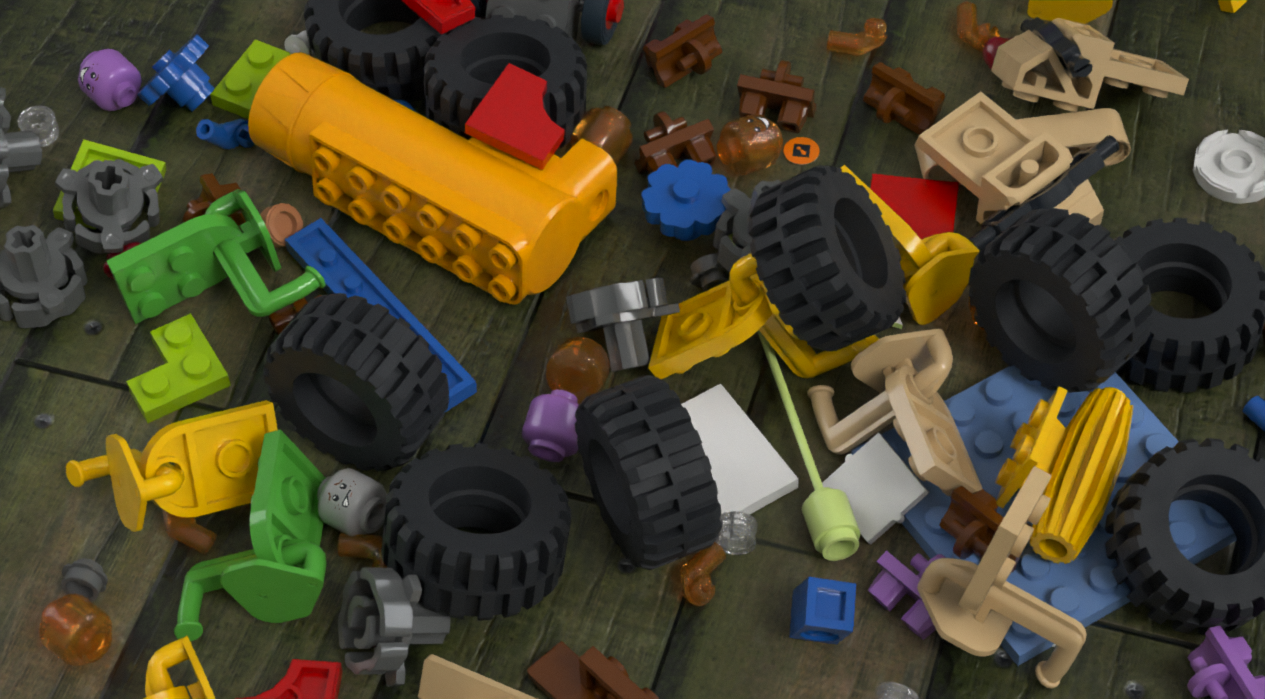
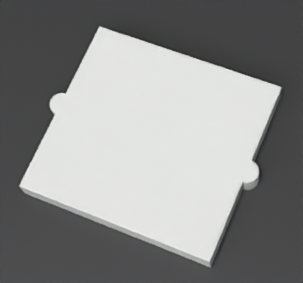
[822,433,929,545]

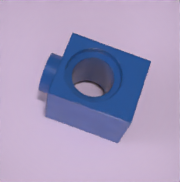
[789,577,856,645]

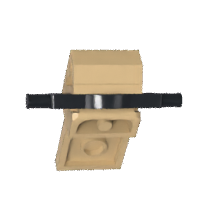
[991,17,1189,112]
[917,91,1119,251]

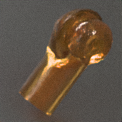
[957,2,1000,51]
[827,18,887,56]
[162,510,217,555]
[338,533,387,568]
[680,542,726,606]

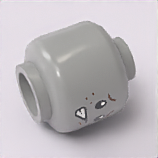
[317,468,387,538]

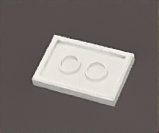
[681,383,799,530]

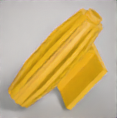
[995,386,1133,564]

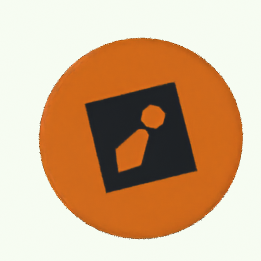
[783,137,820,165]

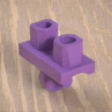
[868,550,946,640]
[1187,625,1265,699]

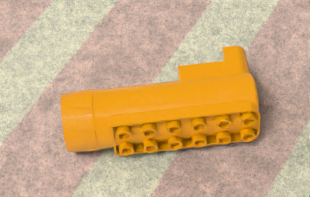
[248,52,617,305]

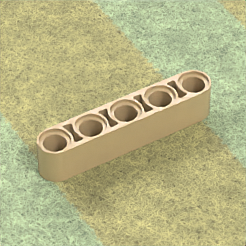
[914,108,1131,185]

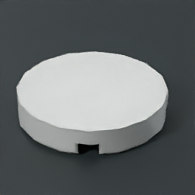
[1193,130,1265,204]

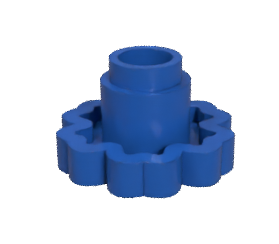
[137,34,215,112]
[641,160,730,241]

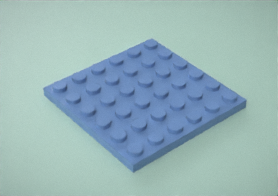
[851,365,1237,666]

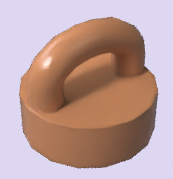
[260,203,303,248]

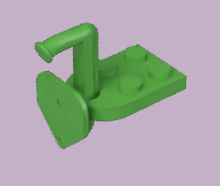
[107,189,326,324]
[174,430,327,641]

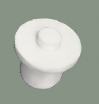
[284,30,310,55]

